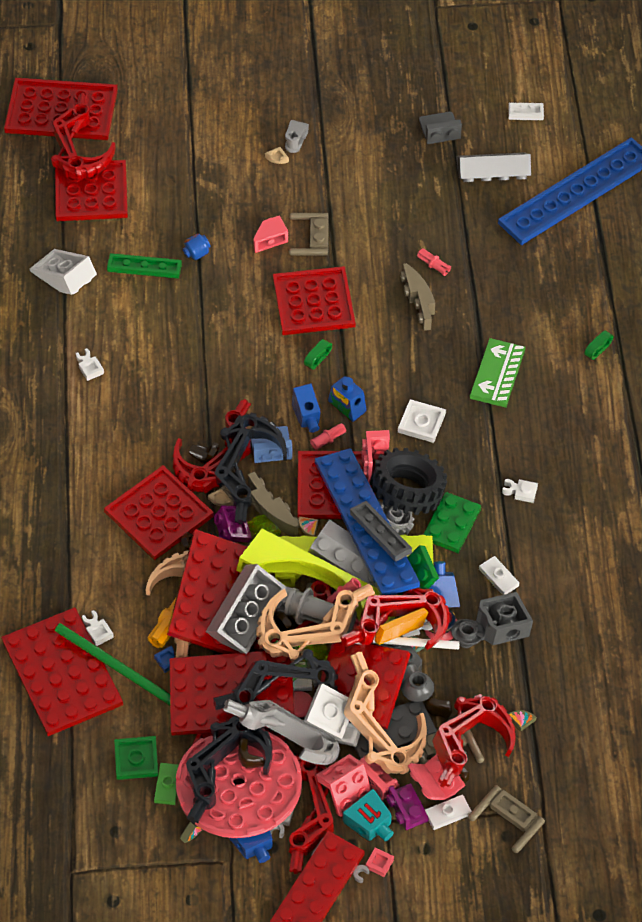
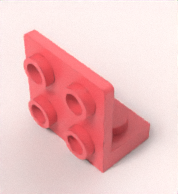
[361,430,390,484]
[316,754,371,817]
[408,754,465,801]

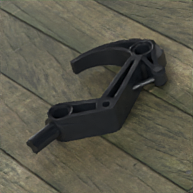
[215,413,287,524]
[213,649,339,710]
[186,715,273,824]

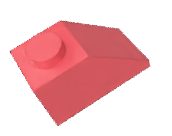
[253,215,288,253]

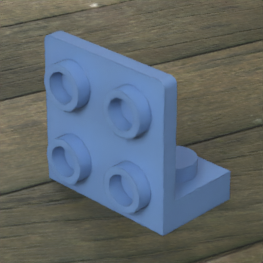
[251,426,292,463]

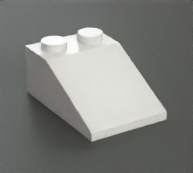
[30,249,97,295]

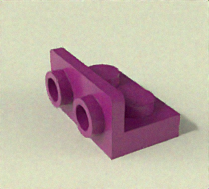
[214,505,252,543]
[386,783,429,830]

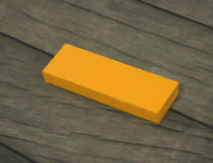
[374,608,428,645]

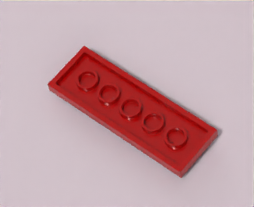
[270,831,365,922]

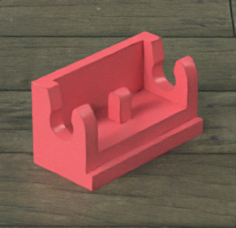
[359,756,400,800]

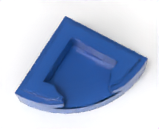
[154,646,175,673]

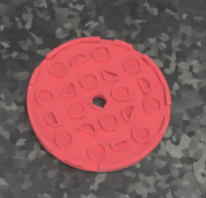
[176,730,302,838]

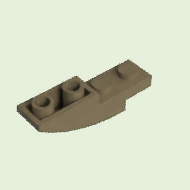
[400,263,435,331]
[248,472,300,537]

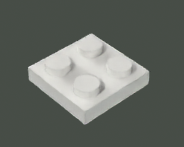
[398,399,446,443]
[304,684,349,740]

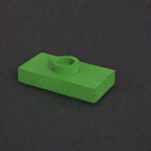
[154,763,179,805]

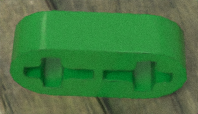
[584,330,614,360]
[304,339,332,370]

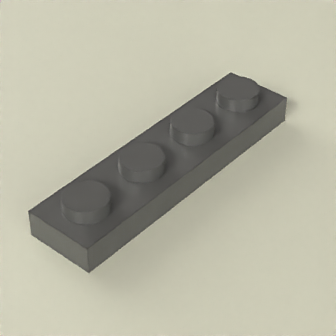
[350,501,412,562]

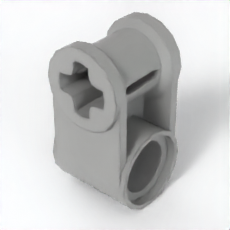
[285,120,309,153]

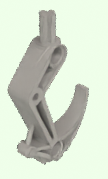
[223,699,340,765]

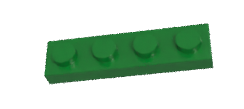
[107,253,182,279]

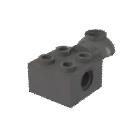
[451,592,533,648]
[376,636,434,702]

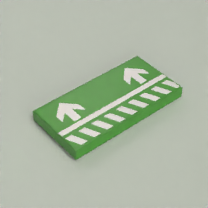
[470,338,526,407]

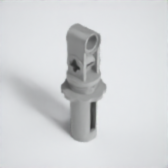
[275,587,357,633]

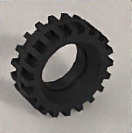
[370,448,447,515]

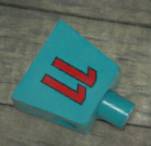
[343,789,394,841]

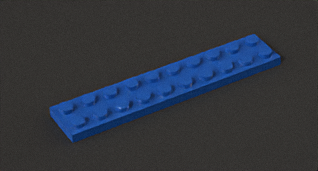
[498,137,642,245]
[315,448,420,595]

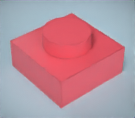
[365,848,394,877]

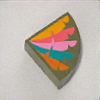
[509,710,537,732]
[180,822,203,843]

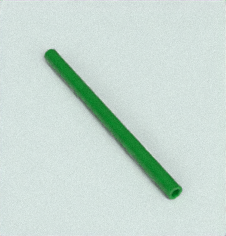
[55,623,170,705]

